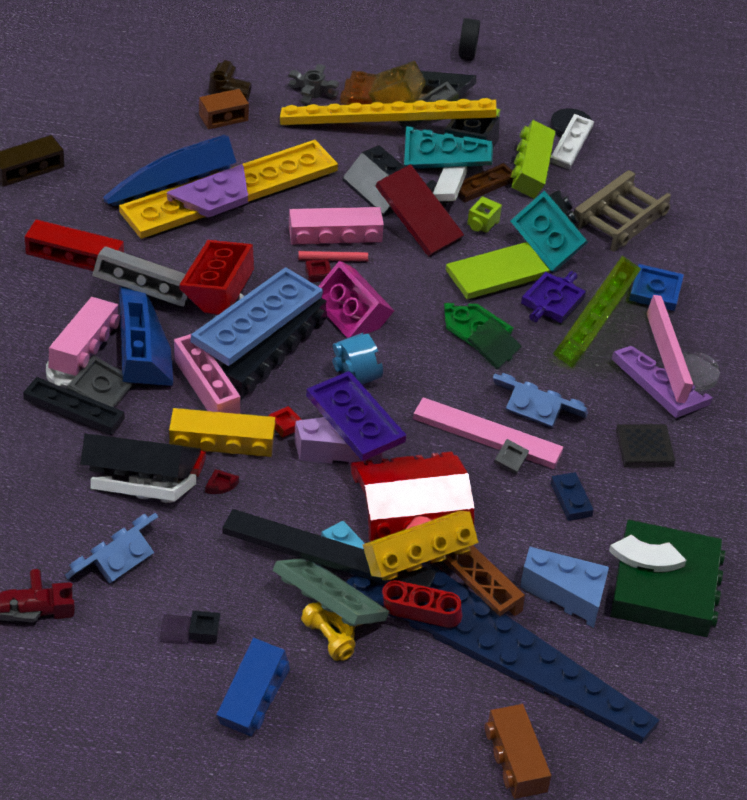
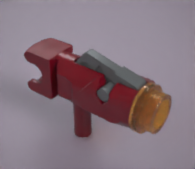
[0,569,75,622]

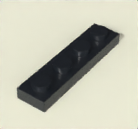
[23,377,125,435]

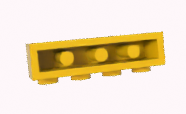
[362,511,479,580]

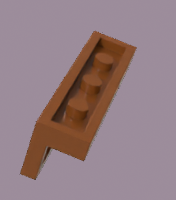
[443,545,525,616]

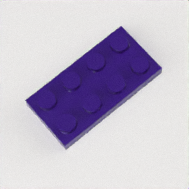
[306,371,407,461]

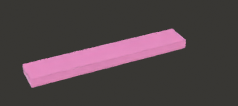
[646,295,694,403]
[413,397,563,469]

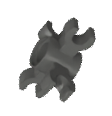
[288,64,339,105]

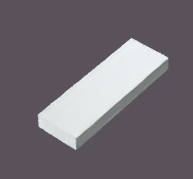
[550,114,594,170]
[433,166,467,202]

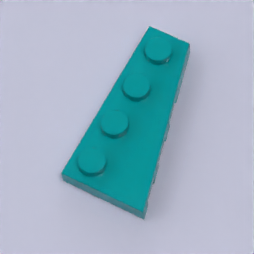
[404,126,493,169]

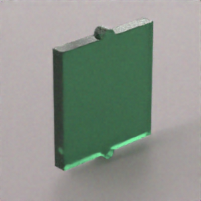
[467,317,522,369]

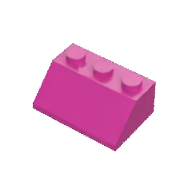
[318,261,394,338]

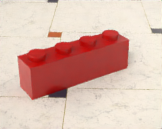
[24,219,124,271]

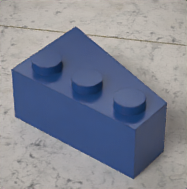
[216,638,290,737]

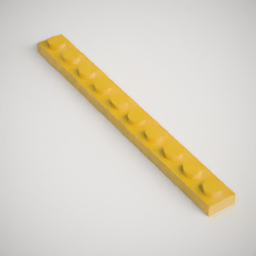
[280,98,496,125]

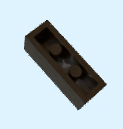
[0,135,65,187]

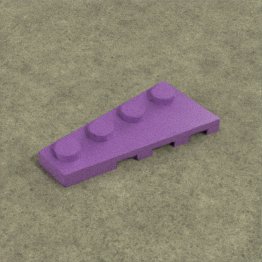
[611,346,713,418]

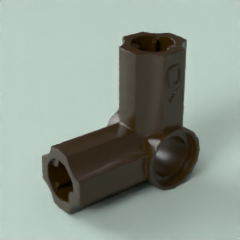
[208,60,252,101]

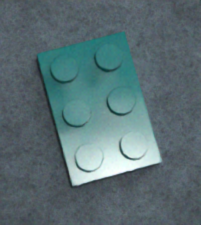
[510,190,588,272]

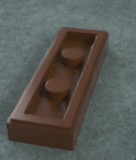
[458,163,513,203]

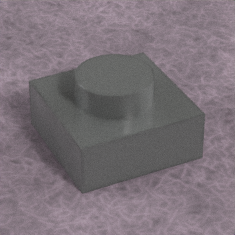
[494,439,529,475]

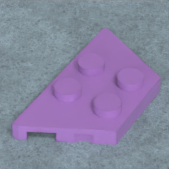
[167,164,248,218]

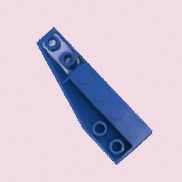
[103,135,236,206]
[119,285,173,386]

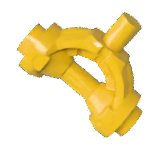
[301,602,362,661]

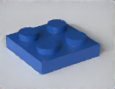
[629,264,684,311]

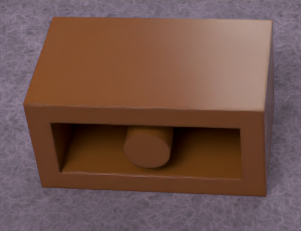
[199,89,249,129]

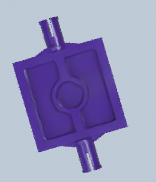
[521,271,586,323]

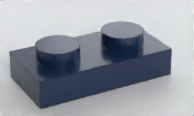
[550,472,594,521]

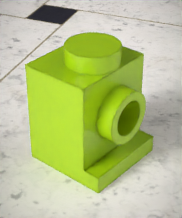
[467,196,502,233]

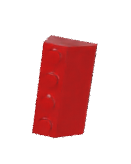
[179,240,254,316]

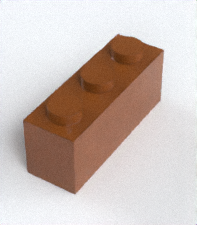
[485,704,552,799]

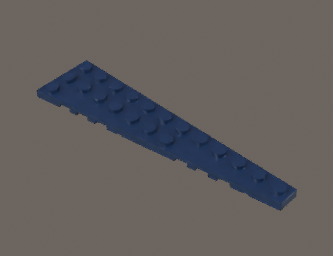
[346,561,659,744]

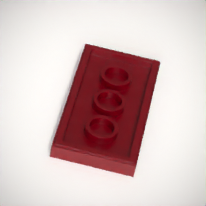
[375,164,464,257]

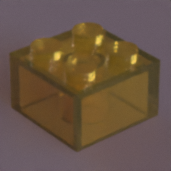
[368,60,426,104]

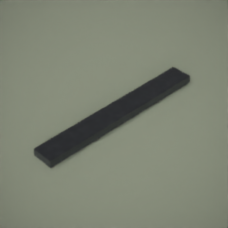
[222,509,436,588]

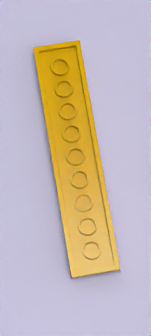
[119,140,338,239]

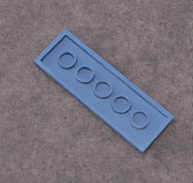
[190,267,323,366]

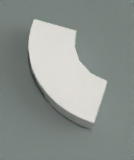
[609,535,686,572]

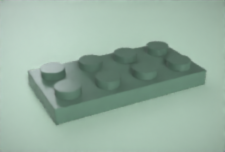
[272,559,389,626]

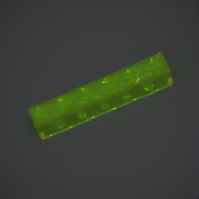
[553,255,641,368]

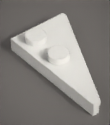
[91,474,196,503]

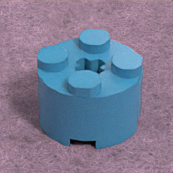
[332,333,383,385]

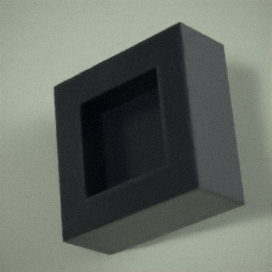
[189,610,220,642]

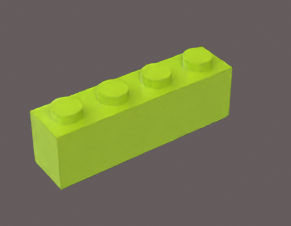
[511,120,555,199]

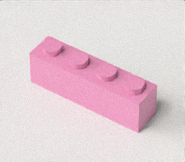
[289,207,384,245]
[48,297,120,376]
[174,334,240,414]

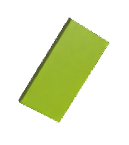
[446,242,550,299]

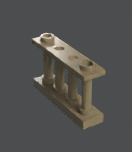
[574,170,671,252]

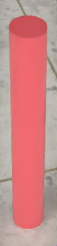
[298,251,368,262]

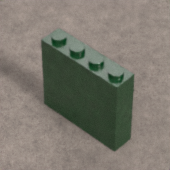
[610,520,726,637]

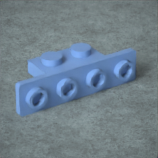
[493,373,588,428]
[65,513,158,584]

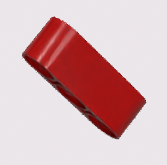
[382,580,462,628]

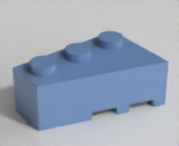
[520,547,609,628]

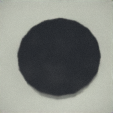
[550,108,593,138]

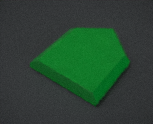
[444,303,514,354]

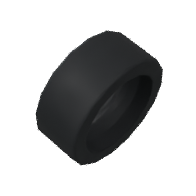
[459,18,480,58]

